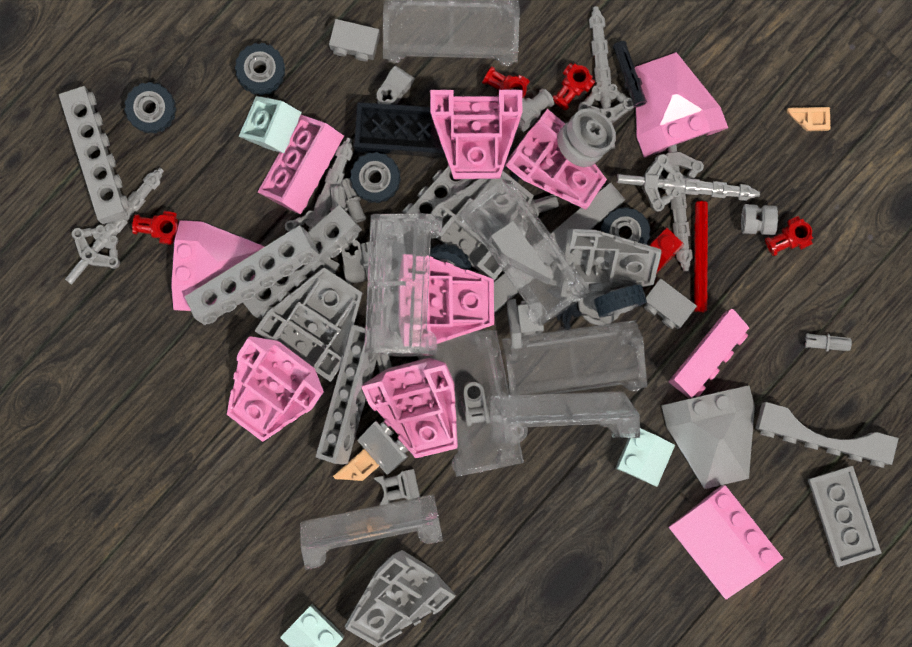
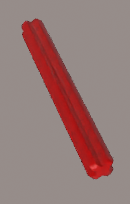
[694,201,708,312]

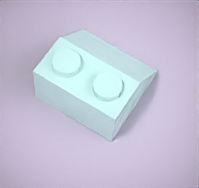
[239,96,301,153]
[615,427,675,487]
[280,604,345,647]

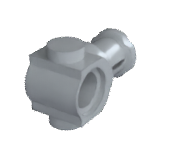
[518,88,554,132]

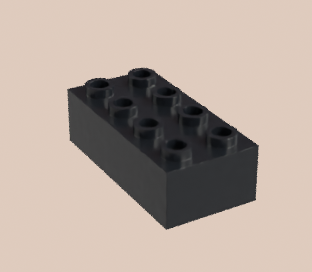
[354,102,445,158]

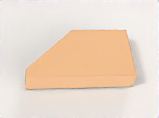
[787,107,830,131]
[333,449,379,481]

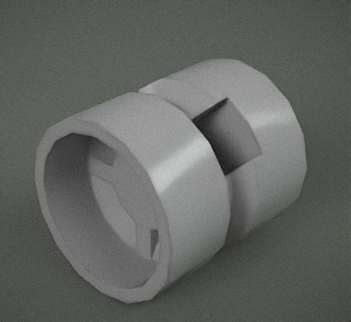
[741,204,778,235]

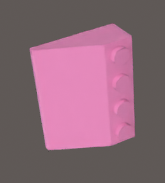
[668,485,783,600]

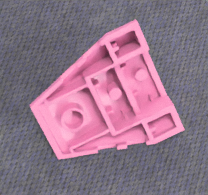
[635,52,728,158]
[431,90,522,179]
[505,109,607,210]
[172,221,264,311]
[398,255,494,347]
[227,336,324,442]
[361,358,458,458]

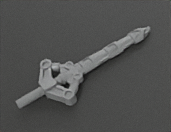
[578,6,633,150]
[285,138,353,269]
[646,144,704,272]
[616,154,760,212]
[65,168,164,285]

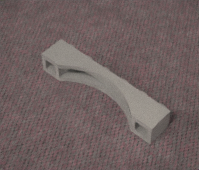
[755,402,899,468]

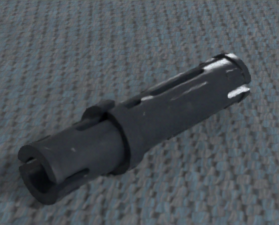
[613,41,647,108]

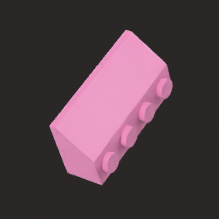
[258,115,344,214]
[668,309,749,399]

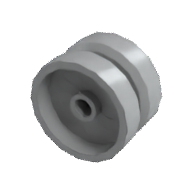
[557,108,616,167]

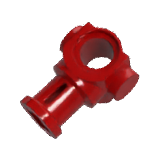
[552,63,595,110]
[482,66,530,98]
[132,211,179,245]
[765,216,813,256]

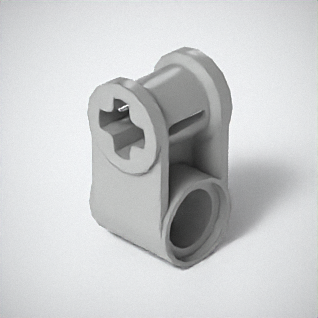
[377,66,415,105]
[341,240,368,284]
[464,382,490,427]

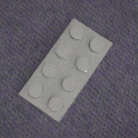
[808,466,881,567]

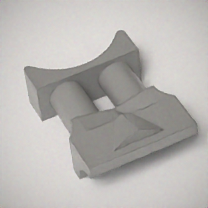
[374,469,420,506]

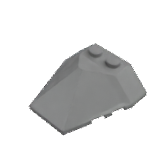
[423,171,533,280]
[560,229,661,298]
[255,267,362,382]
[661,386,755,489]
[345,550,456,647]

